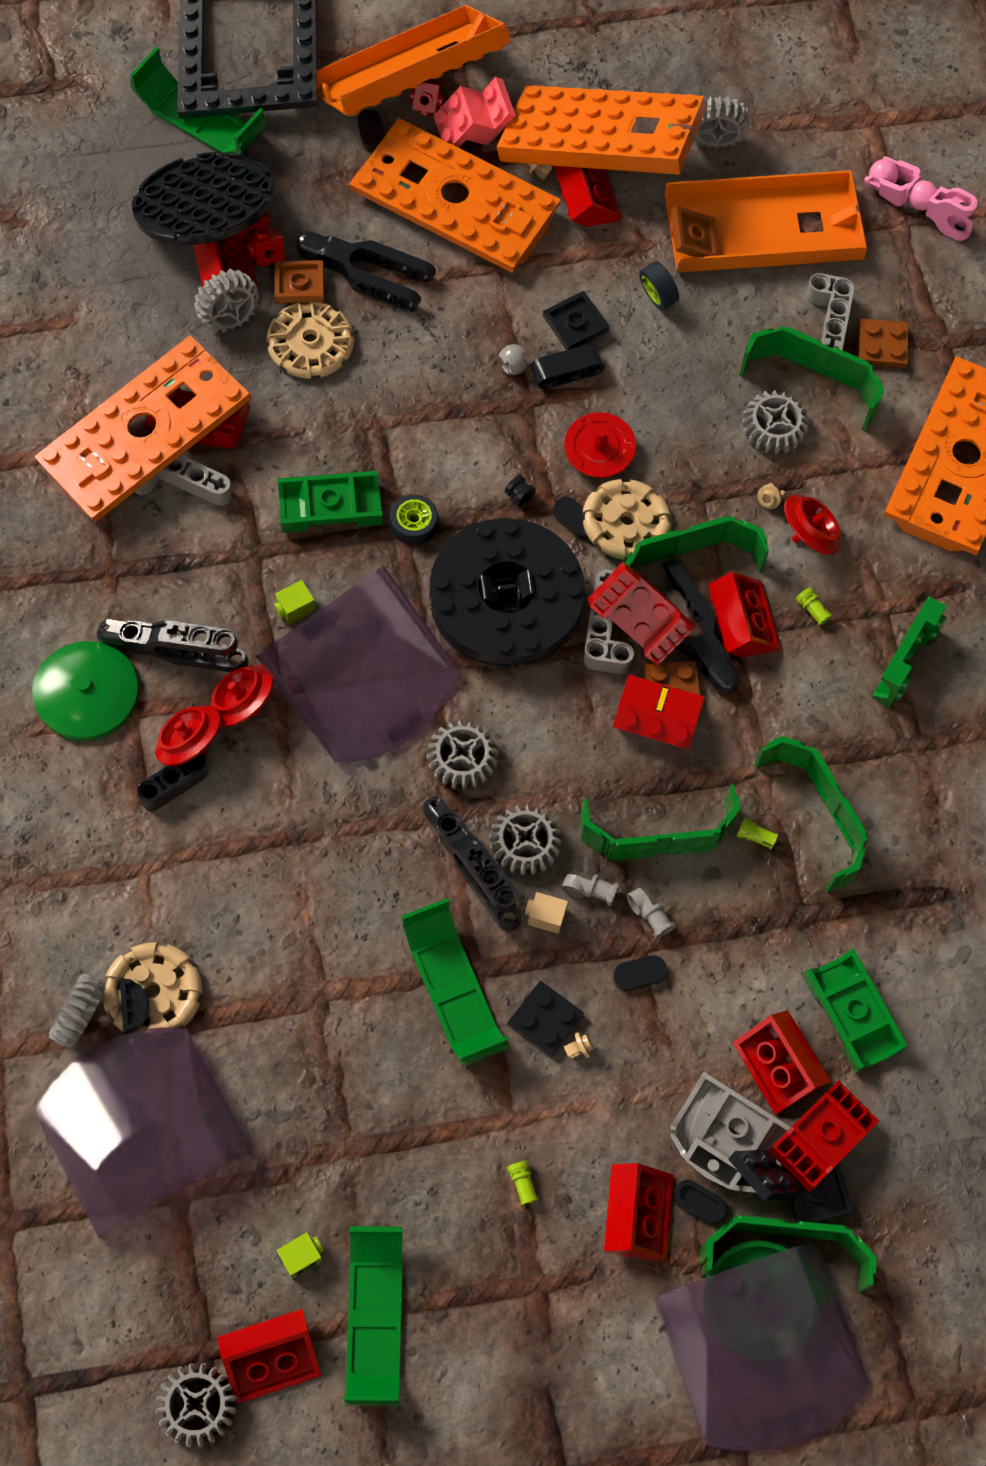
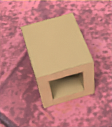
[525,892,568,934]

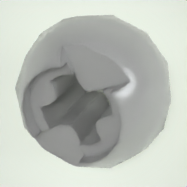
[498,344,529,375]

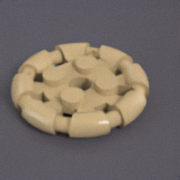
[266,302,354,379]
[582,479,672,560]
[102,942,202,1040]

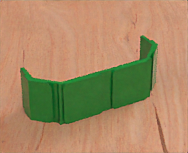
[130,47,267,155]
[739,326,885,431]
[625,516,769,572]
[754,736,868,893]
[579,784,740,861]
[401,898,509,1067]
[700,1215,877,1293]
[344,1226,403,1406]

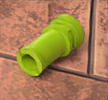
[795,587,832,626]
[736,817,778,849]
[507,1160,539,1205]

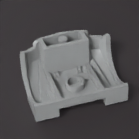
[671,1071,792,1193]

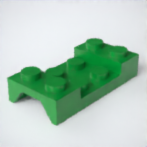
[277,471,383,533]
[871,596,947,708]
[802,949,908,1074]

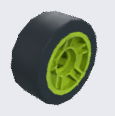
[639,261,679,310]
[390,494,438,545]

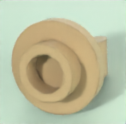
[528,164,553,180]
[757,483,785,509]
[564,1032,594,1059]

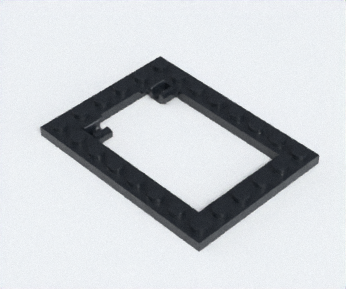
[177,0,318,119]

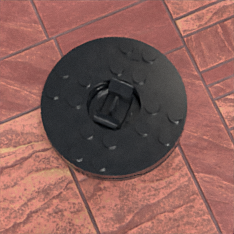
[429,518,585,668]

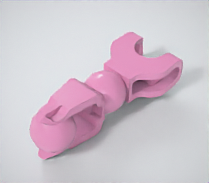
[864,156,978,241]

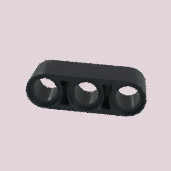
[530,344,605,390]
[137,753,209,811]

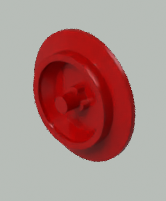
[564,412,636,478]
[784,495,841,556]
[210,665,274,727]
[155,706,221,766]

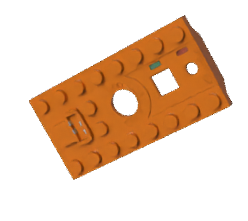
[349,118,561,273]
[34,335,252,523]
[883,356,986,555]

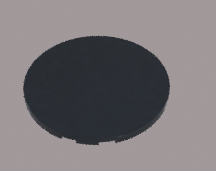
[132,152,275,245]

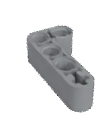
[805,273,854,350]
[135,455,232,506]
[583,569,634,674]

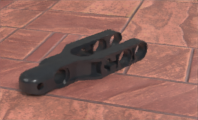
[296,231,436,312]
[643,558,740,694]
[96,619,249,672]
[422,796,521,931]

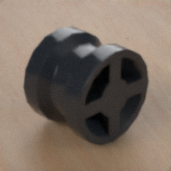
[504,475,536,507]

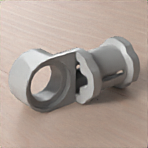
[561,874,620,906]
[627,888,676,939]

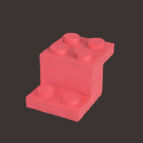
[433,77,516,148]

